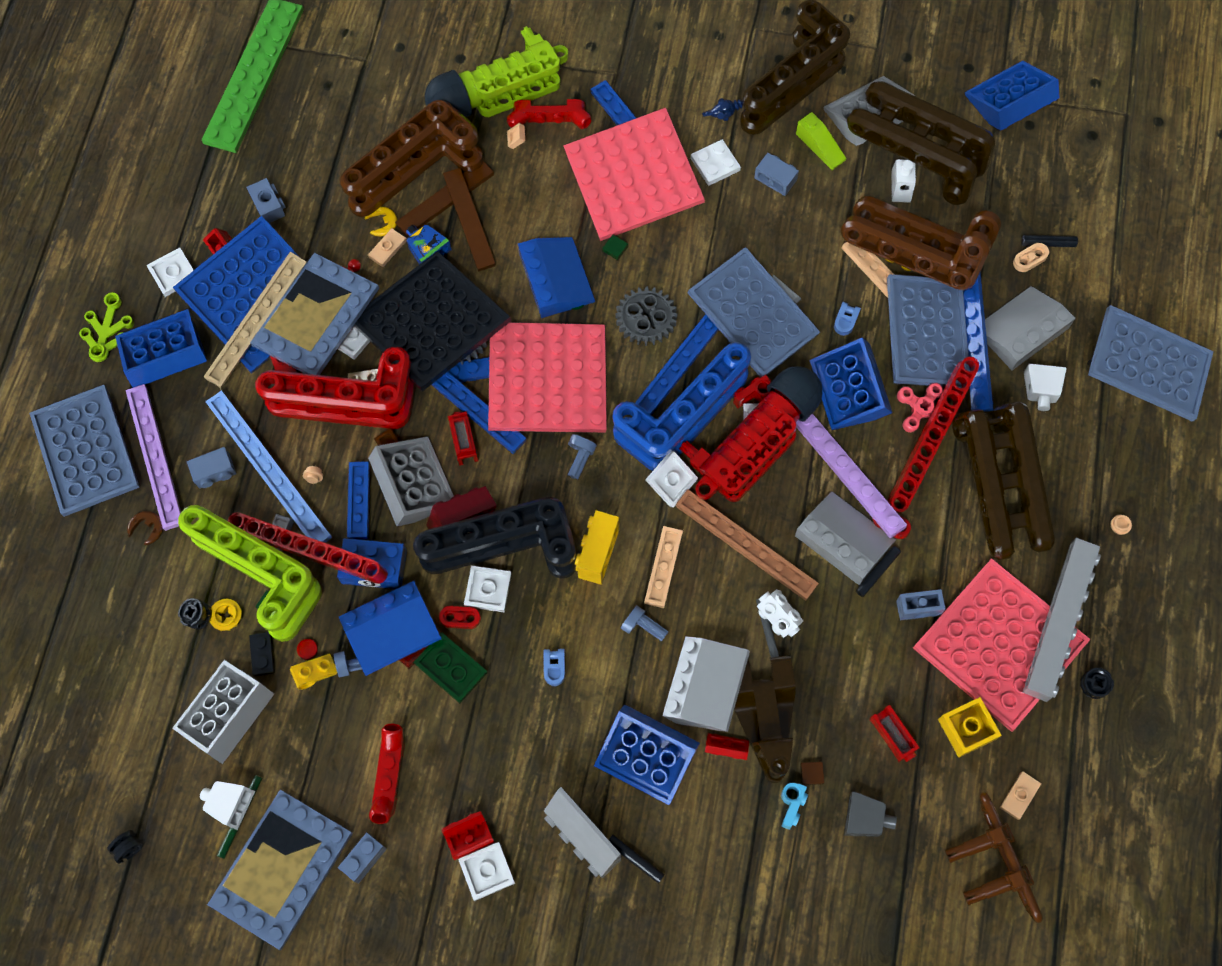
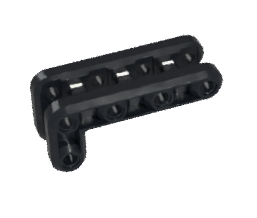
[413,497,577,579]

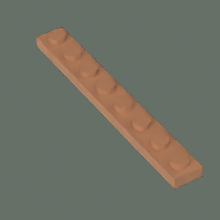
[676,490,819,601]

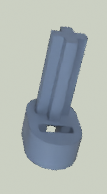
[568,434,597,480]
[621,605,668,642]
[334,651,362,678]

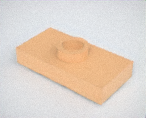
[368,228,406,267]
[1000,771,1041,820]

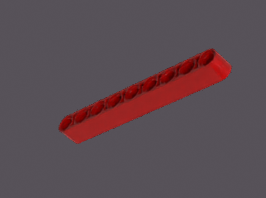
[887,357,979,513]
[228,512,388,584]

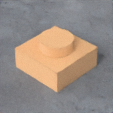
[507,123,525,149]

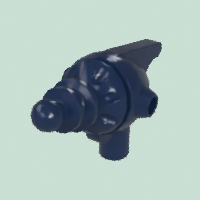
[702,98,743,121]

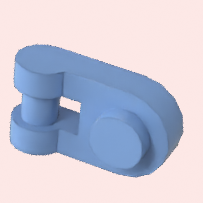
[834,302,861,336]
[544,649,565,686]

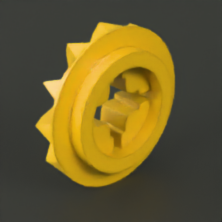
[210,599,242,631]

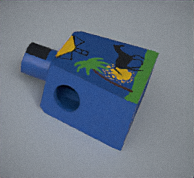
[406,225,451,265]

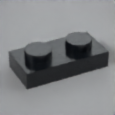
[249,632,275,677]

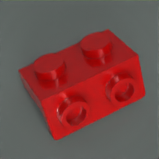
[441,811,494,860]

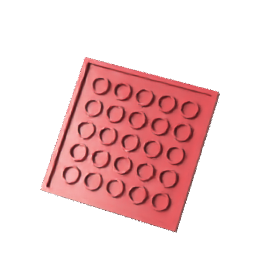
[563,108,705,241]
[488,323,607,433]
[913,558,1090,732]

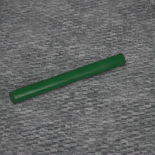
[216,775,263,859]

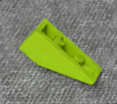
[796,112,846,170]

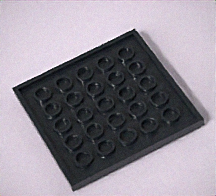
[354,251,511,392]

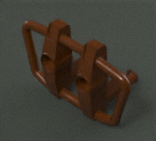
[945,792,1043,923]

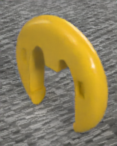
[365,207,397,237]

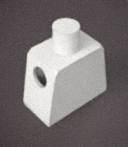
[891,159,916,202]
[1024,364,1066,411]
[200,781,255,830]

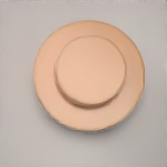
[303,466,323,484]
[1110,515,1132,535]

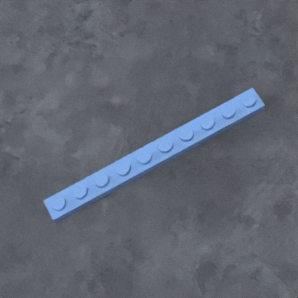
[205,390,332,543]

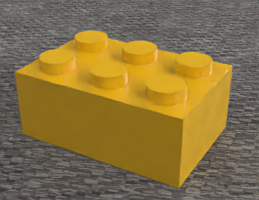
[575,510,620,585]

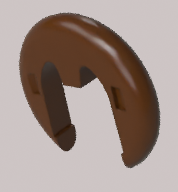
[127,511,163,545]

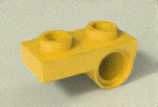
[290,654,337,690]

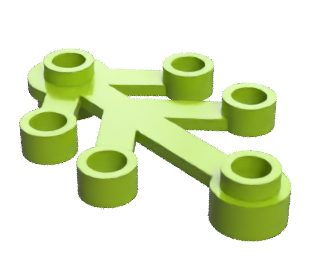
[79,292,134,362]

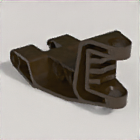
[734,655,796,783]

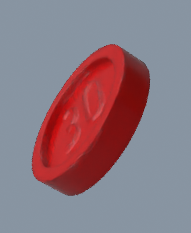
[297,639,318,660]

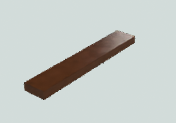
[395,161,494,237]
[443,168,496,272]

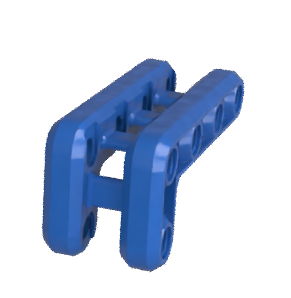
[613,343,751,471]

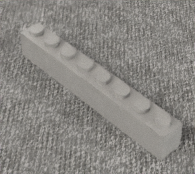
[1022,538,1101,702]

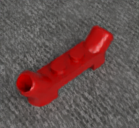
[507,99,591,129]
[369,723,405,825]

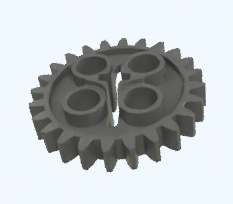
[615,286,677,346]

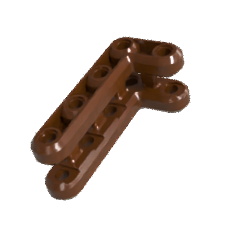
[340,100,483,217]
[841,196,1001,290]

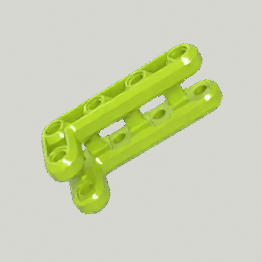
[178,505,322,642]

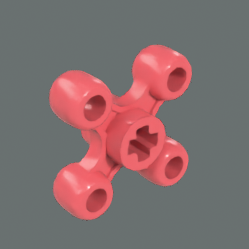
[897,383,944,433]

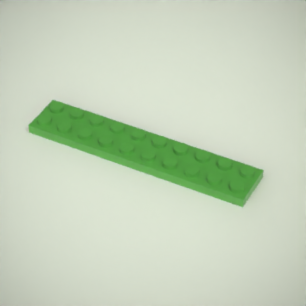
[202,0,304,153]

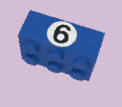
[337,538,407,589]

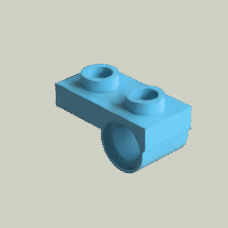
[781,783,808,830]

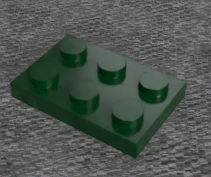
[413,632,488,704]

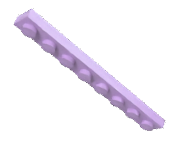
[126,384,181,531]
[796,414,907,539]

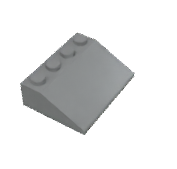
[824,76,915,146]
[985,286,1075,370]
[368,437,454,526]
[795,491,896,585]
[662,636,750,732]
[172,660,274,764]
[544,787,621,878]

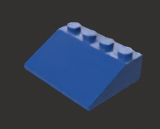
[965,61,1059,131]
[518,237,595,318]
[115,309,207,388]
[810,337,893,430]
[339,581,441,676]
[594,705,700,805]

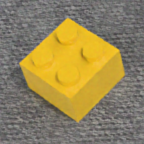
[938,697,1002,757]

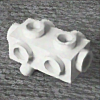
[757,589,803,638]

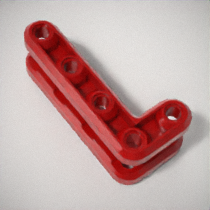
[255,347,416,429]

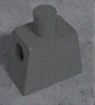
[844,792,897,837]

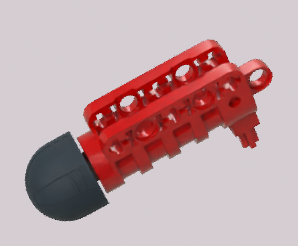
[679,366,822,502]

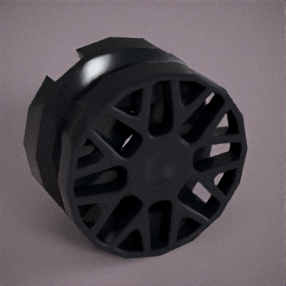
[178,598,212,630]
[1080,668,1114,699]
[107,830,143,864]

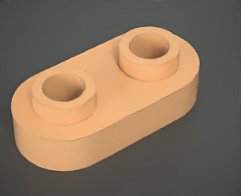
[1013,243,1049,272]

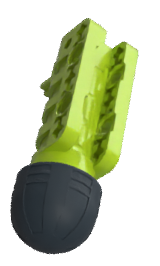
[425,26,568,117]

